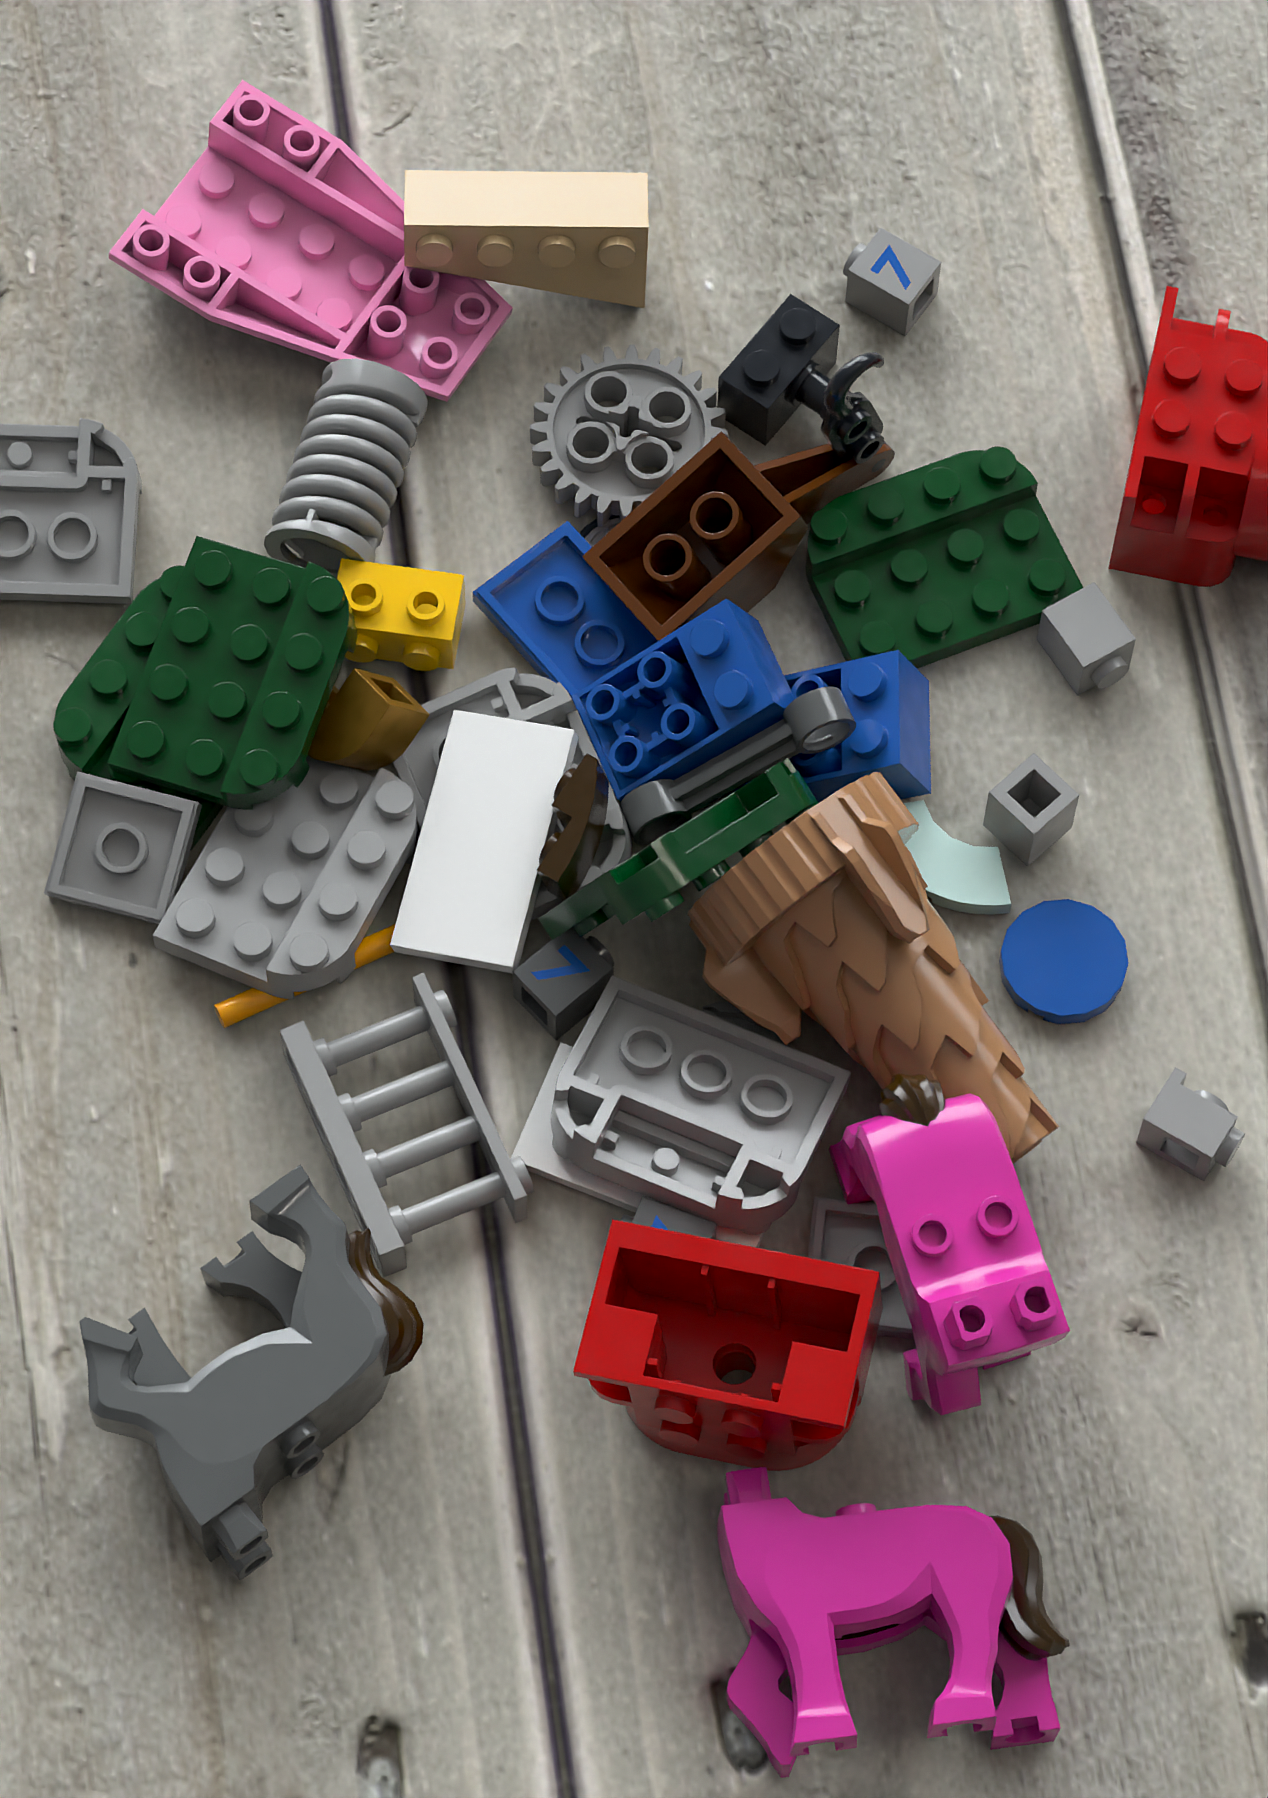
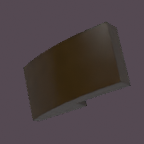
[537,753,609,901]

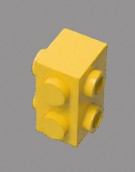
[337,558,466,671]

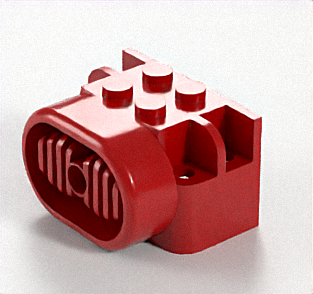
[1108,286,1268,587]
[573,1219,883,1471]

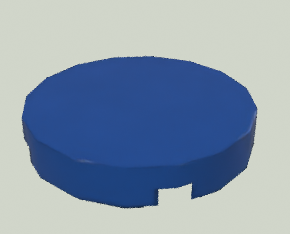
[999,899,1129,1024]

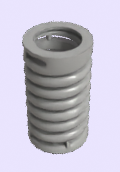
[264,359,428,579]

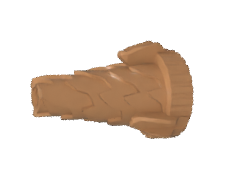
[687,772,1059,1164]

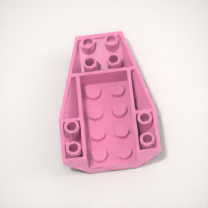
[109,80,513,402]

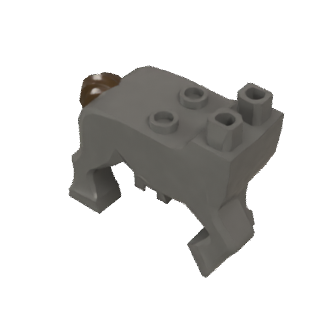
[79,1164,424,1580]

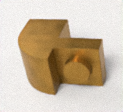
[308,668,430,770]

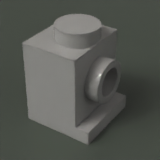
[1136,1067,1245,1181]

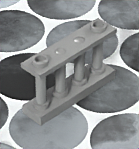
[280,973,534,1278]

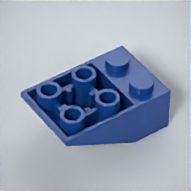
[572,599,795,801]
[728,650,931,803]

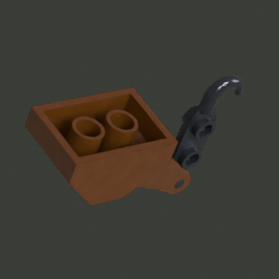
[582,352,895,641]

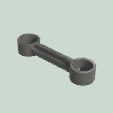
[619,687,856,845]

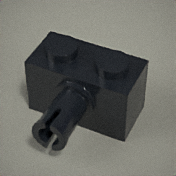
[717,294,852,446]

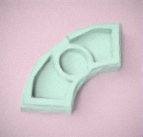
[903,800,1011,915]

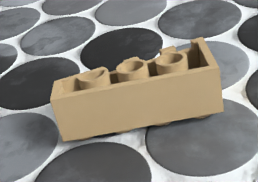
[404,170,649,308]

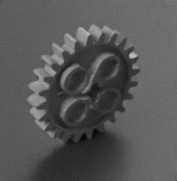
[530,345,728,527]

